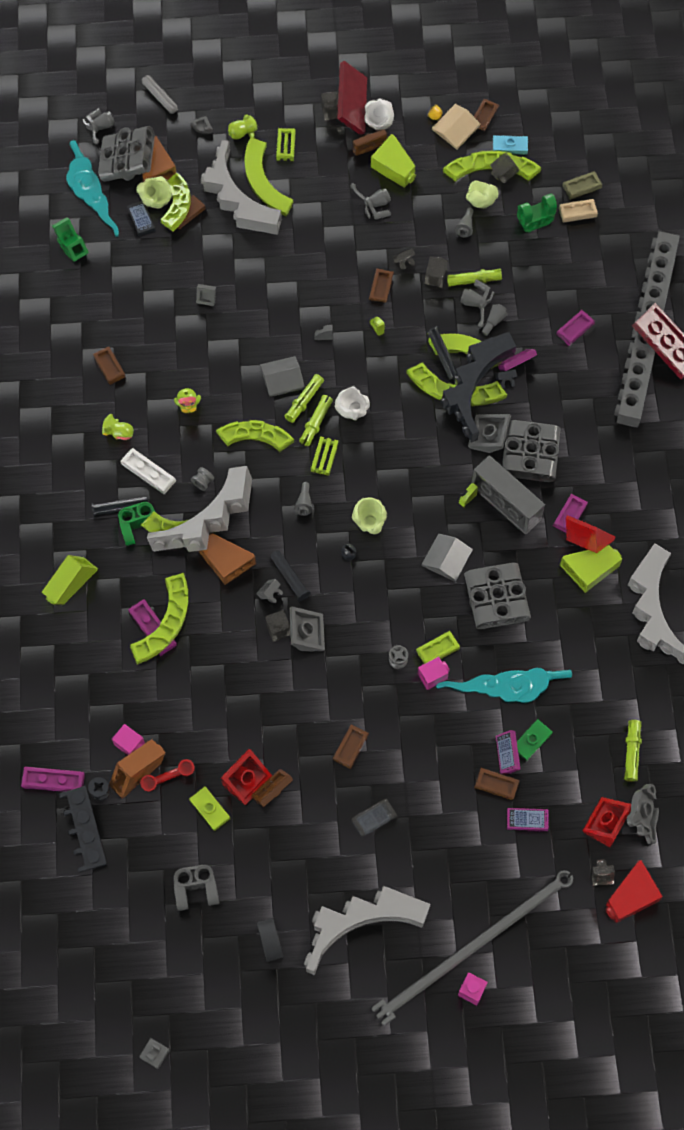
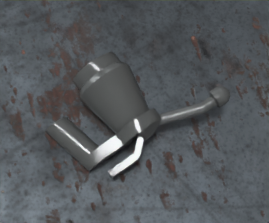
[82,108,115,144]
[351,183,391,220]
[460,279,494,328]

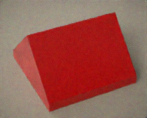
[565,515,615,553]
[221,749,272,805]
[583,797,631,847]

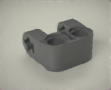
[174,865,219,911]

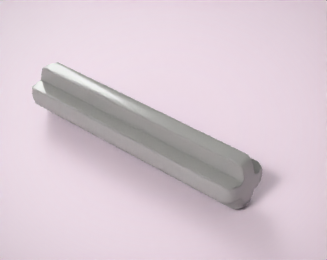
[142,75,178,114]

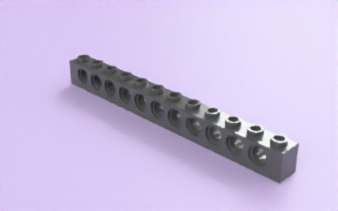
[614,231,680,428]

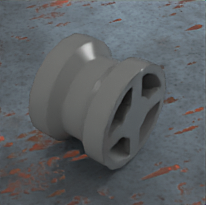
[191,467,214,491]
[389,645,408,669]

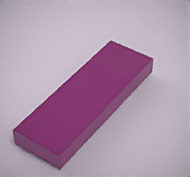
[128,599,177,656]
[21,767,85,792]

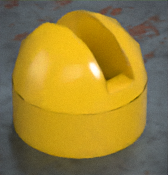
[427,105,442,120]

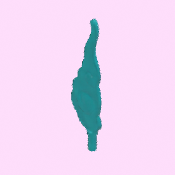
[66,140,119,236]
[436,668,572,703]

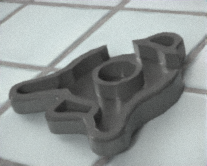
[627,784,659,844]

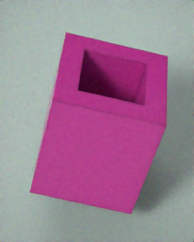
[417,657,450,690]
[112,724,145,755]
[458,972,488,1005]

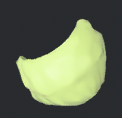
[137,177,172,208]
[466,180,498,208]
[352,498,387,534]

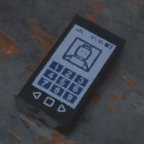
[127,201,156,237]

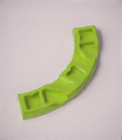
[245,138,293,216]
[443,151,541,181]
[407,362,507,406]
[130,573,188,664]

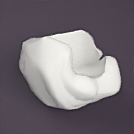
[364,99,394,130]
[335,386,370,420]

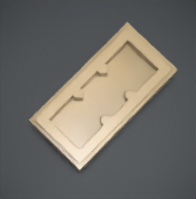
[559,199,598,222]

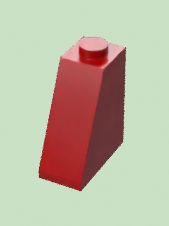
[606,860,662,923]

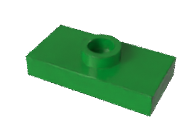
[517,719,553,762]

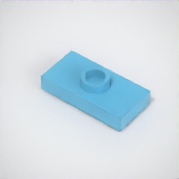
[493,136,528,154]

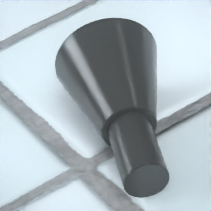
[455,208,474,237]
[481,304,508,336]
[294,482,313,516]

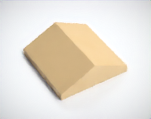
[432,104,480,149]

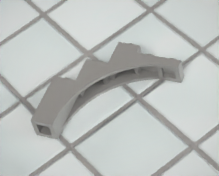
[201,140,281,235]
[147,466,252,552]
[628,543,684,664]
[304,886,430,975]

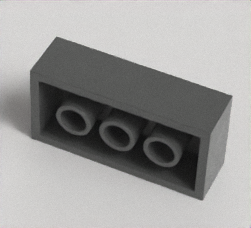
[472,455,545,535]

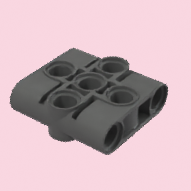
[99,126,155,182]
[502,420,561,482]
[464,563,531,629]

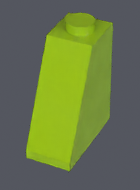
[371,134,416,188]
[560,545,622,593]
[42,555,98,605]

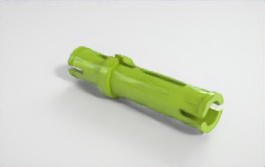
[447,269,502,287]
[285,374,324,423]
[299,395,333,446]
[625,720,642,781]

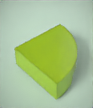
[370,317,385,335]
[459,483,478,507]

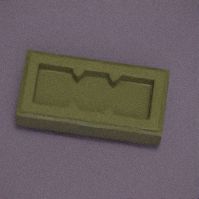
[563,171,602,199]

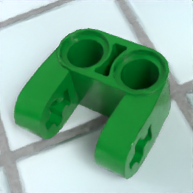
[517,193,557,232]
[118,502,155,546]

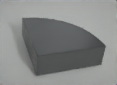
[190,116,213,134]
[314,325,333,340]

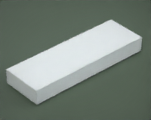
[120,448,176,494]

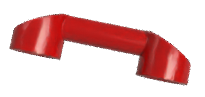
[140,759,194,792]

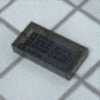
[352,799,397,837]

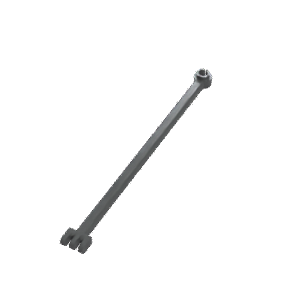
[371,871,573,1026]

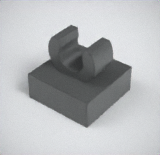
[196,284,216,306]
[257,579,283,603]
[140,1038,169,1069]

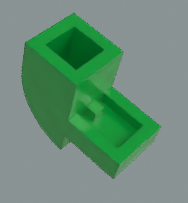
[52,217,89,261]

